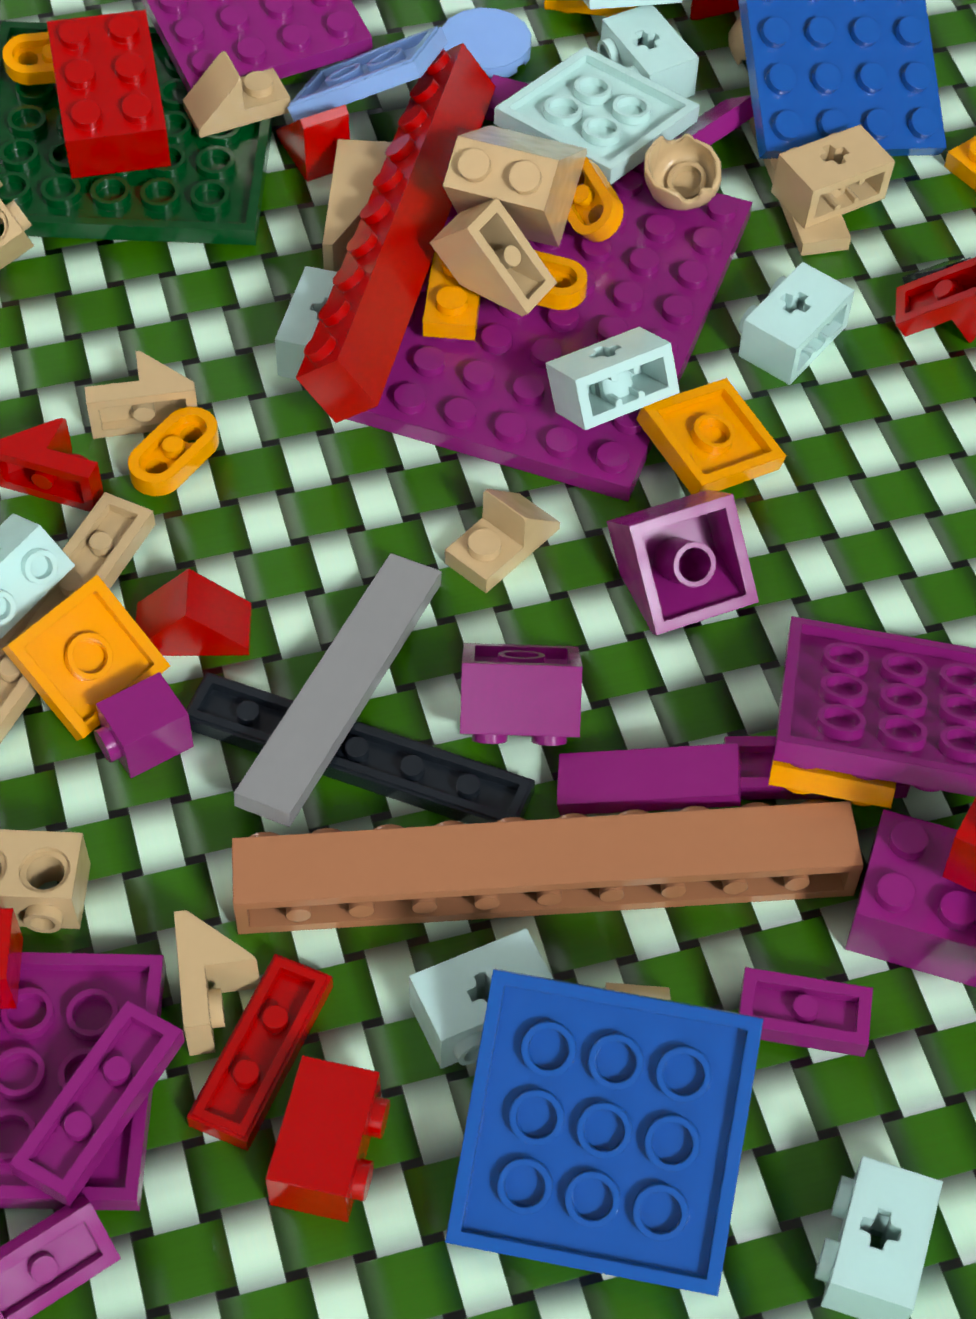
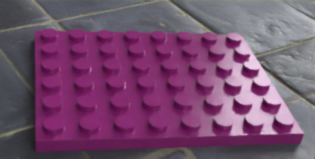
[347,170,752,502]

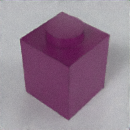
[94,672,194,778]

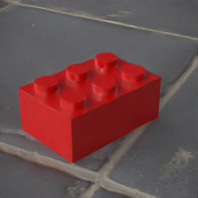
[47,10,171,179]

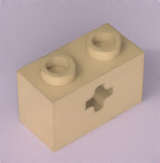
[771,124,895,229]

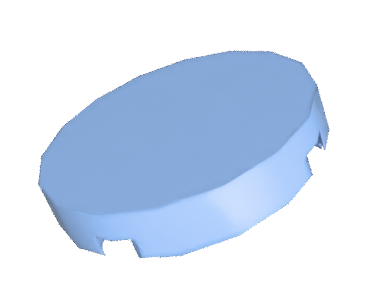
[442,8,531,79]

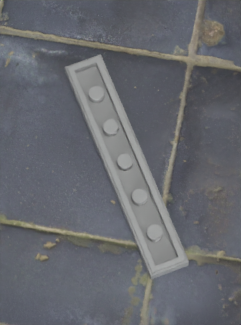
[234,553,442,827]

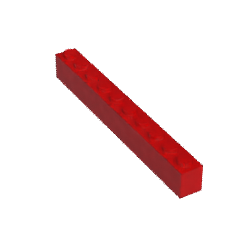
[296,43,496,423]

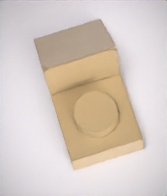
[183,51,291,138]
[85,351,198,439]
[445,489,560,593]
[174,910,260,1056]

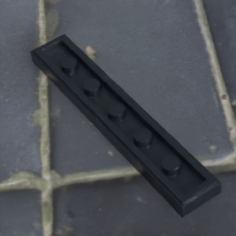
[186,672,535,824]

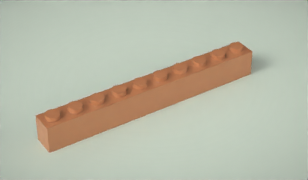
[232,799,863,934]

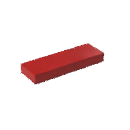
[187,954,333,1151]

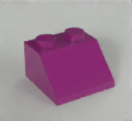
[607,490,759,635]
[460,643,583,746]

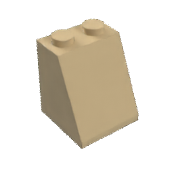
[443,125,587,247]

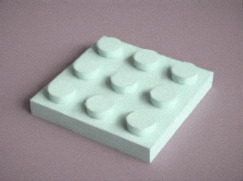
[494,47,700,185]

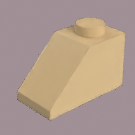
[430,197,557,316]

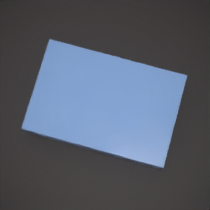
[287,26,448,122]

